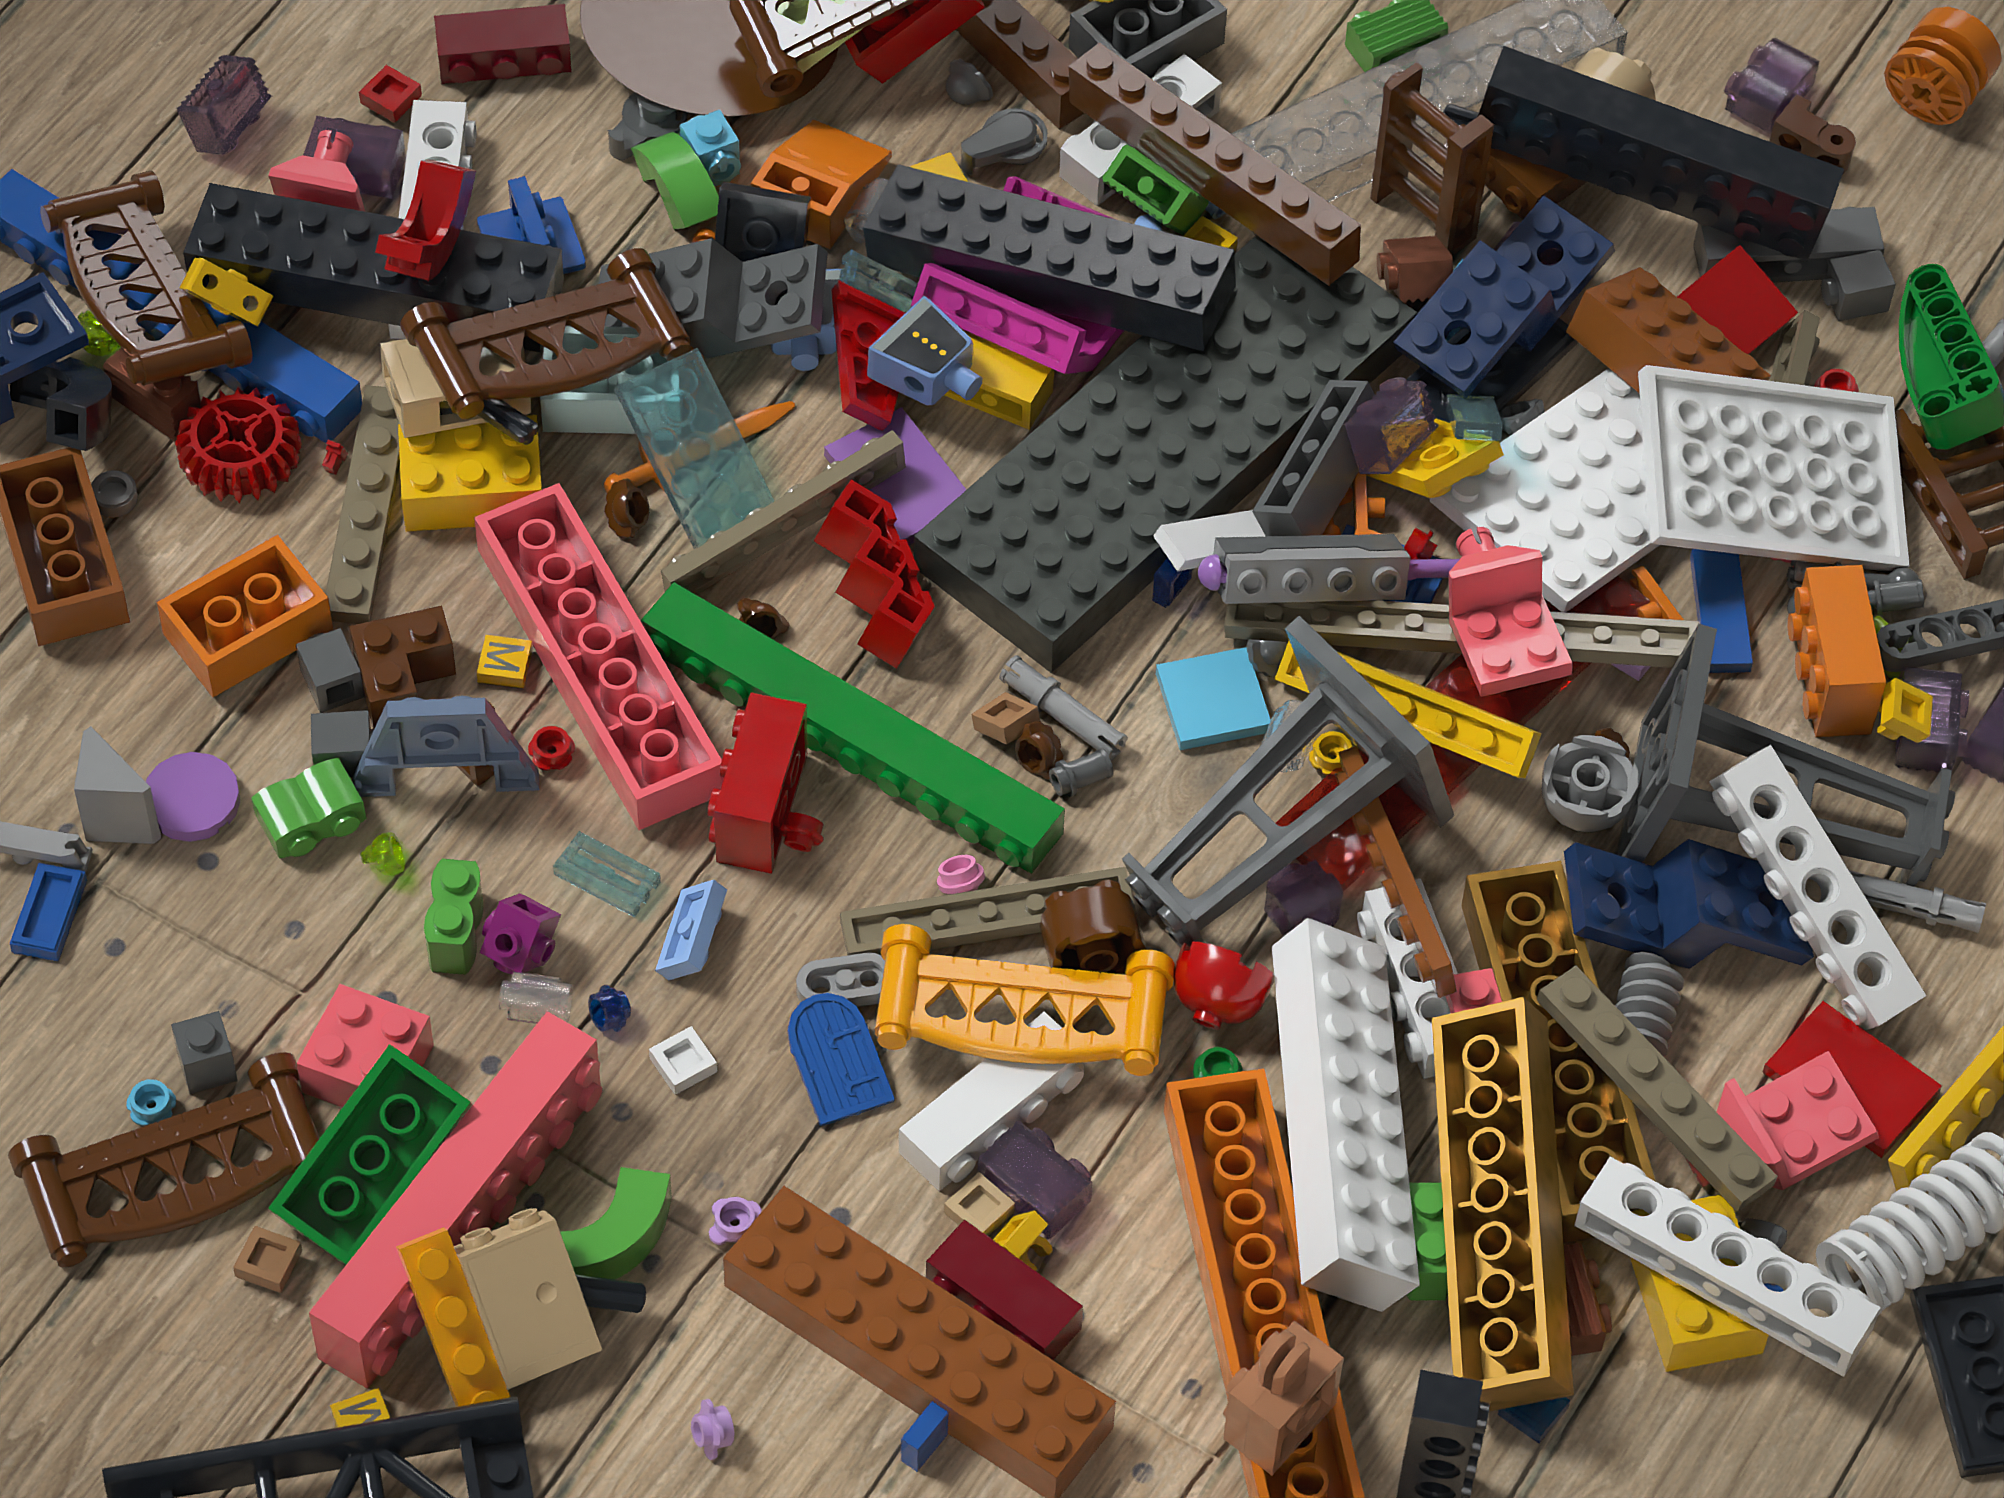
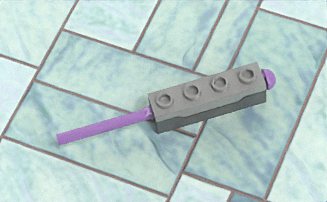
[1198,534,1460,604]

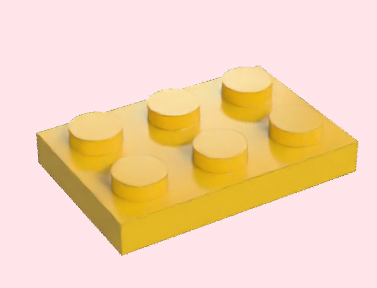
[1363,416,1504,498]

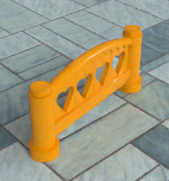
[875,924,1175,1076]

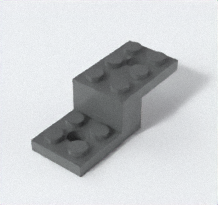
[599,238,828,359]

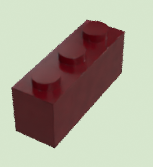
[434,4,572,84]
[926,1219,1083,1360]

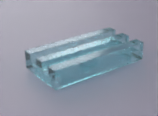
[839,249,918,313]
[553,831,661,918]

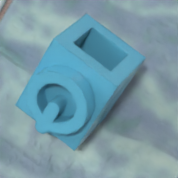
[680,109,741,186]

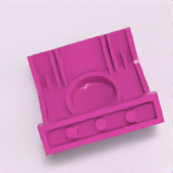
[911,176,1124,374]

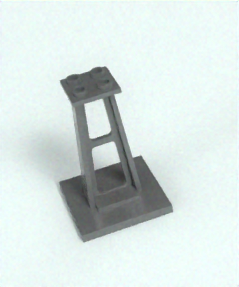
[1122,616,1455,948]
[1616,623,1955,887]

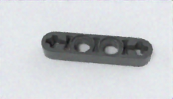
[1877,599,2004,672]

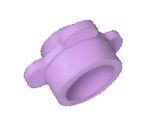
[709,1197,761,1245]
[691,1399,734,1460]

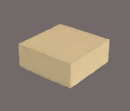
[944,1172,1015,1236]

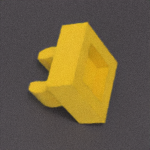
[1877,678,1933,743]
[993,1210,1053,1271]

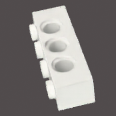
[1060,54,1222,206]
[1357,878,1458,1079]

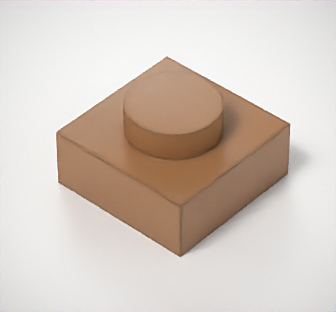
[971,692,1040,744]
[233,1226,302,1293]

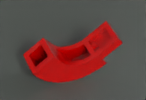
[375,160,476,280]

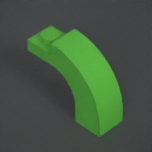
[505,1167,672,1280]

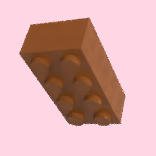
[1566,267,1771,394]
[0,447,130,647]

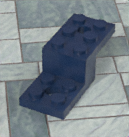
[1394,196,1615,398]
[0,272,90,425]
[1564,839,1814,969]

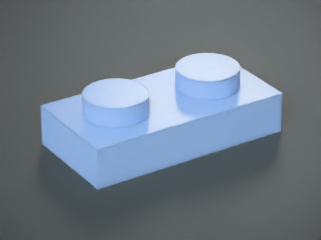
[655,880,727,980]

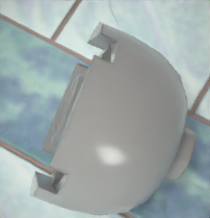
[1541,735,1638,833]

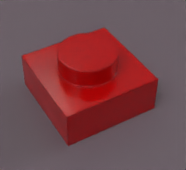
[359,65,422,123]

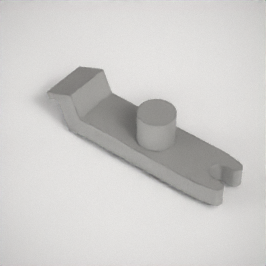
[0,821,93,872]

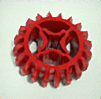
[175,386,302,504]

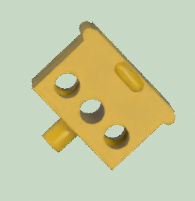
[179,258,273,327]

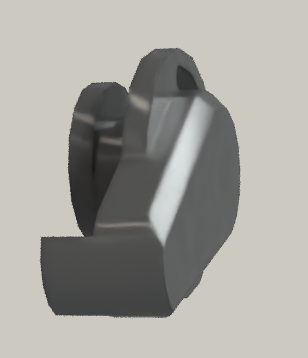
[608,92,688,161]
[961,108,1048,176]

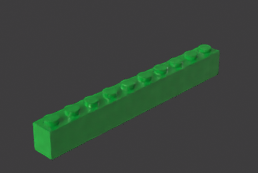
[641,582,1065,874]

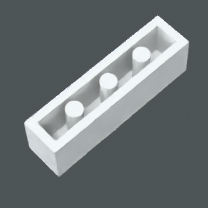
[899,1012,1084,1191]

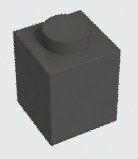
[1821,250,1896,322]
[296,628,365,713]
[311,710,374,778]
[171,1011,238,1094]

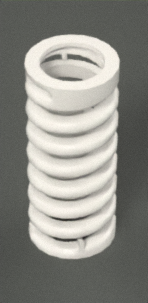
[1816,1132,2004,1315]

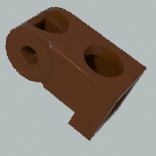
[1769,94,1856,174]

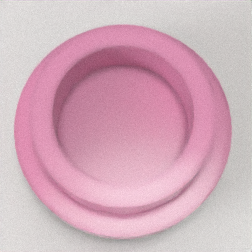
[937,855,985,894]

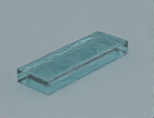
[1446,394,1503,441]

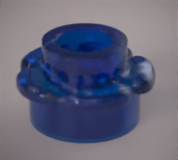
[588,985,631,1032]

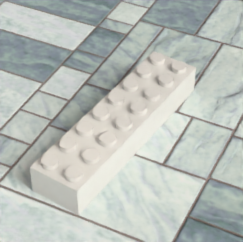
[1272,918,1420,1312]

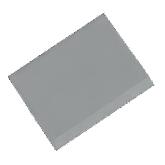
[74,726,161,844]

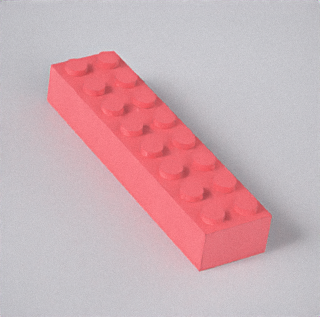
[474,483,724,830]
[309,1011,602,1389]

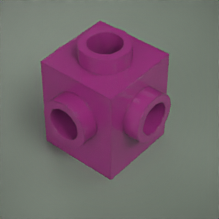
[479,893,561,975]

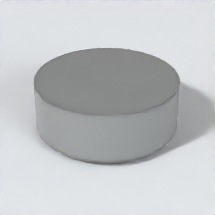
[91,470,138,517]

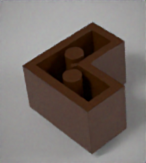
[349,605,456,729]

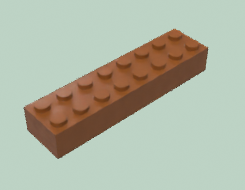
[723,1186,1116,1498]

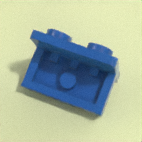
[477,176,586,274]

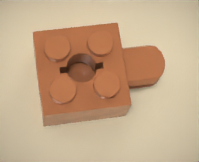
[1223,1321,1344,1475]

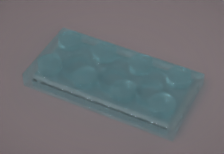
[614,348,775,550]

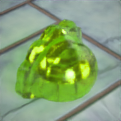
[77,311,121,356]
[360,832,405,876]

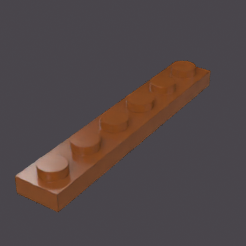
[1335,746,1457,998]

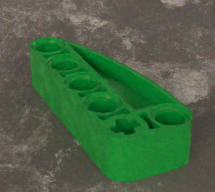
[1899,264,2004,449]

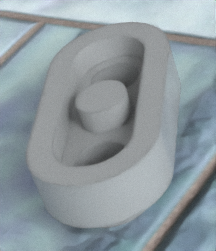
[796,953,885,1007]

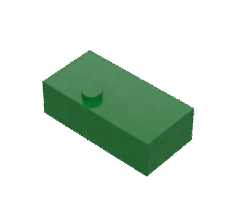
[268,1044,473,1266]

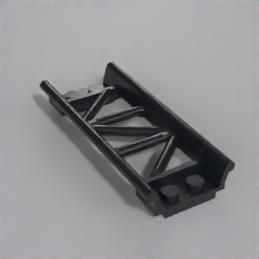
[102,1396,534,1498]

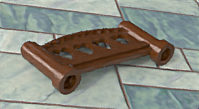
[729,0,917,98]
[40,170,252,385]
[400,248,691,419]
[8,1052,320,1268]

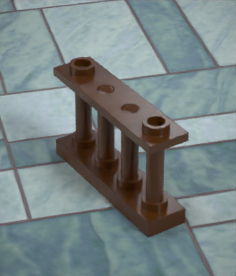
[1370,62,1494,256]
[1895,408,2004,580]

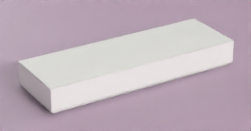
[1153,510,1265,571]

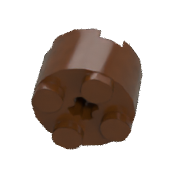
[1040,880,1147,975]

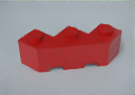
[814,479,935,669]

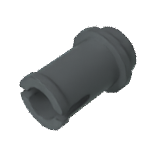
[1049,748,1113,797]

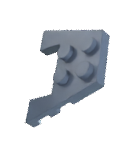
[352,696,539,797]

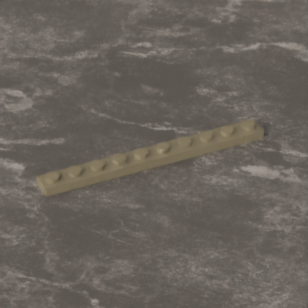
[1224,600,1700,668]

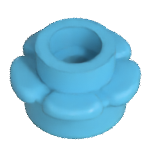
[126,1079,176,1127]

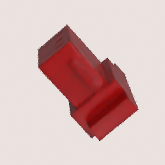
[322,440,348,475]

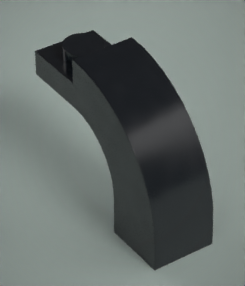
[10,357,112,451]

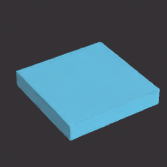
[1156,647,1272,751]

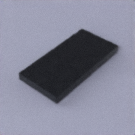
[1393,318,1579,433]
[1910,1275,2004,1478]

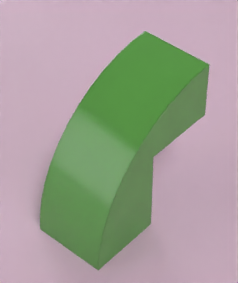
[631,132,719,229]

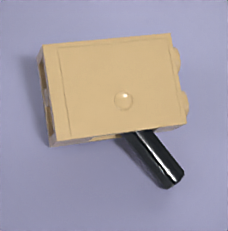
[380,339,539,445]

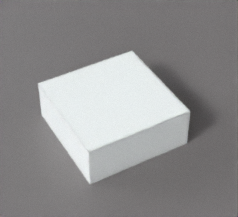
[649,1026,717,1095]

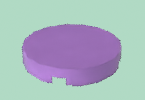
[146,752,240,842]

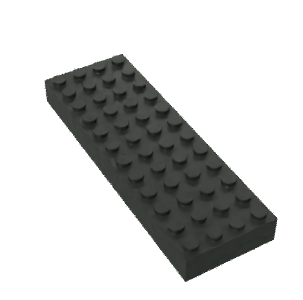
[914,235,1417,673]

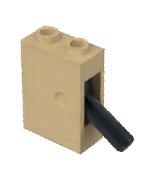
[454,1208,646,1389]

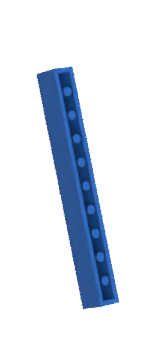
[0,169,362,443]

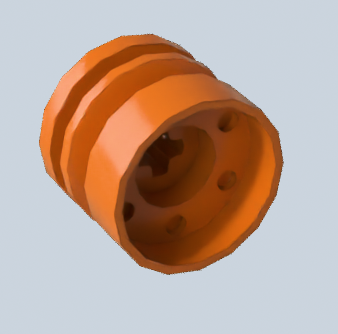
[1884,7,2002,125]

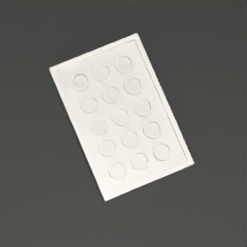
[1638,365,1909,572]
[1430,368,1659,613]

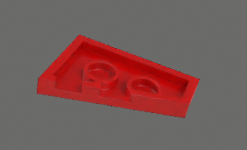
[831,280,905,431]

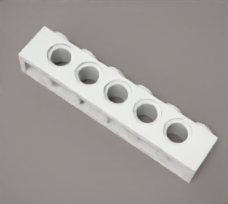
[388,100,476,339]
[1709,745,1926,1030]
[1575,1157,1881,1377]

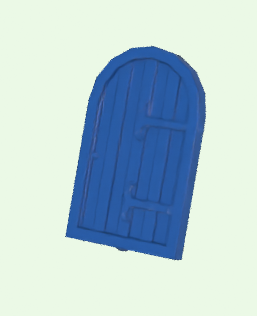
[787,993,895,1127]

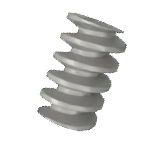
[1615,952,1684,1057]

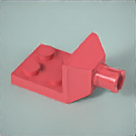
[269,130,365,212]
[1449,527,1572,697]
[1685,1051,1879,1190]

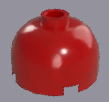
[1174,942,1275,1030]

